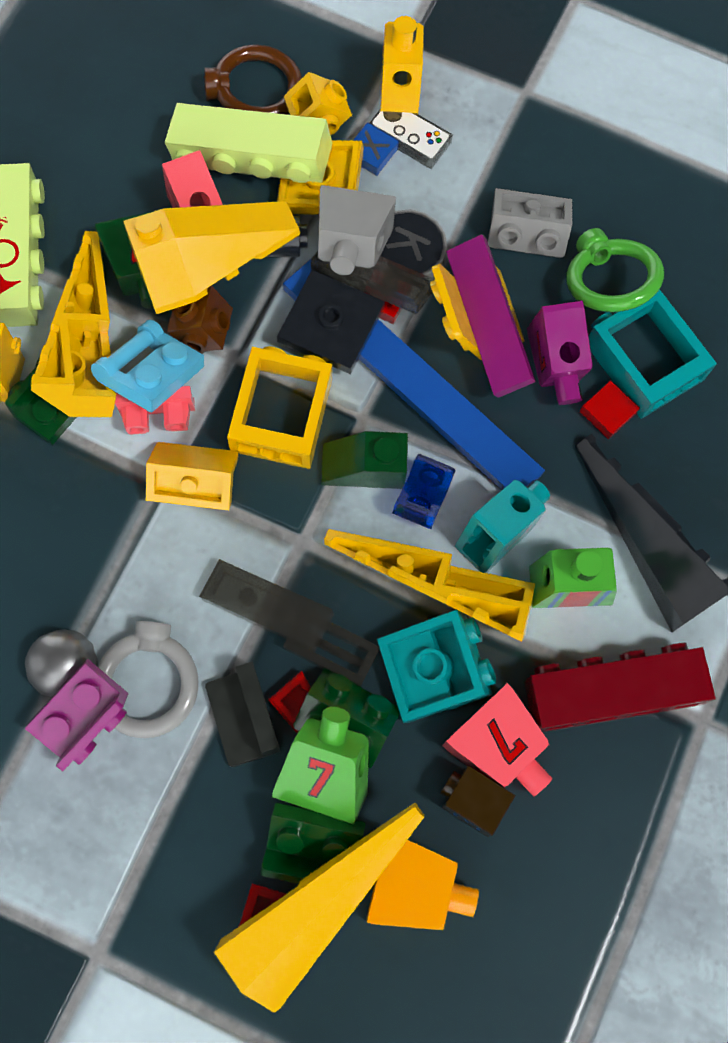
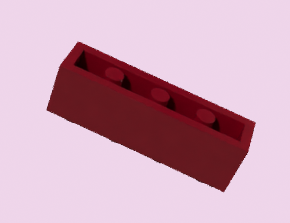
[524,643,716,732]

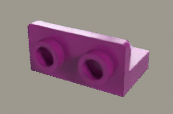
[25,659,128,772]

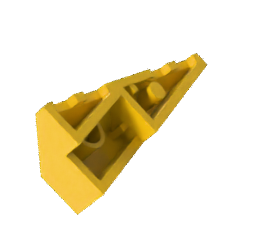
[31,231,116,417]
[324,529,535,642]
[214,802,424,1013]

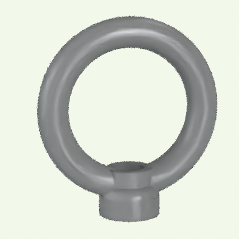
[98,621,199,738]

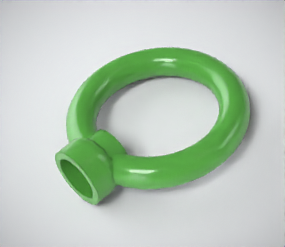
[566,228,664,312]

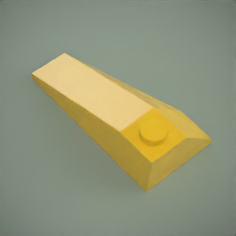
[123,201,300,314]

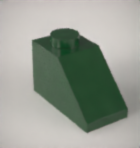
[321,431,408,489]

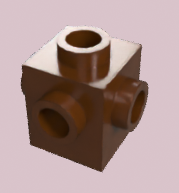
[167,285,233,354]

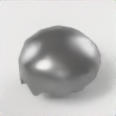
[25,629,97,697]

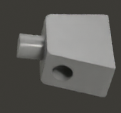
[318,185,396,275]

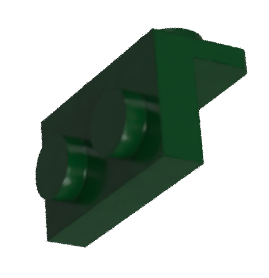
[293,669,400,768]

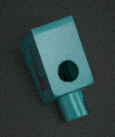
[455,480,550,573]

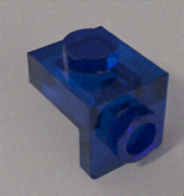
[392,454,456,529]

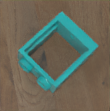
[588,289,717,419]

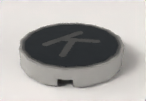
[374,209,447,285]

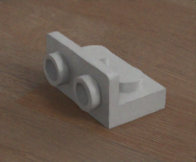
[488,188,572,258]

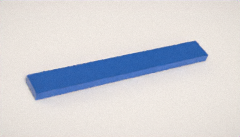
[283,259,545,490]

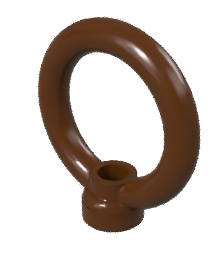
[204,45,302,115]

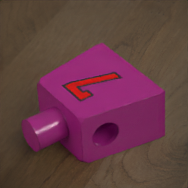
[527,301,592,405]

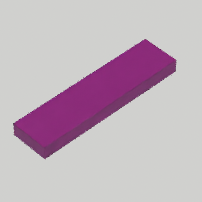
[446,234,535,398]

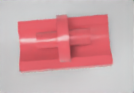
[115,386,195,435]

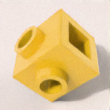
[284,72,352,135]

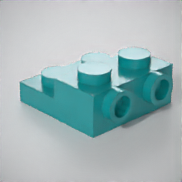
[377,610,497,723]

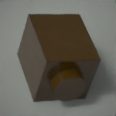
[440,766,516,837]

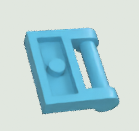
[91,320,204,413]

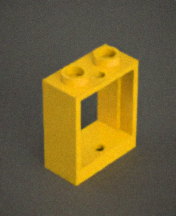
[227,346,332,469]

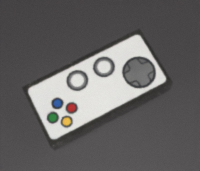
[370,109,453,169]

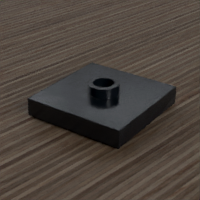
[277,270,385,375]

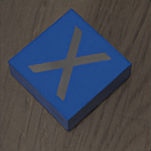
[354,122,399,176]

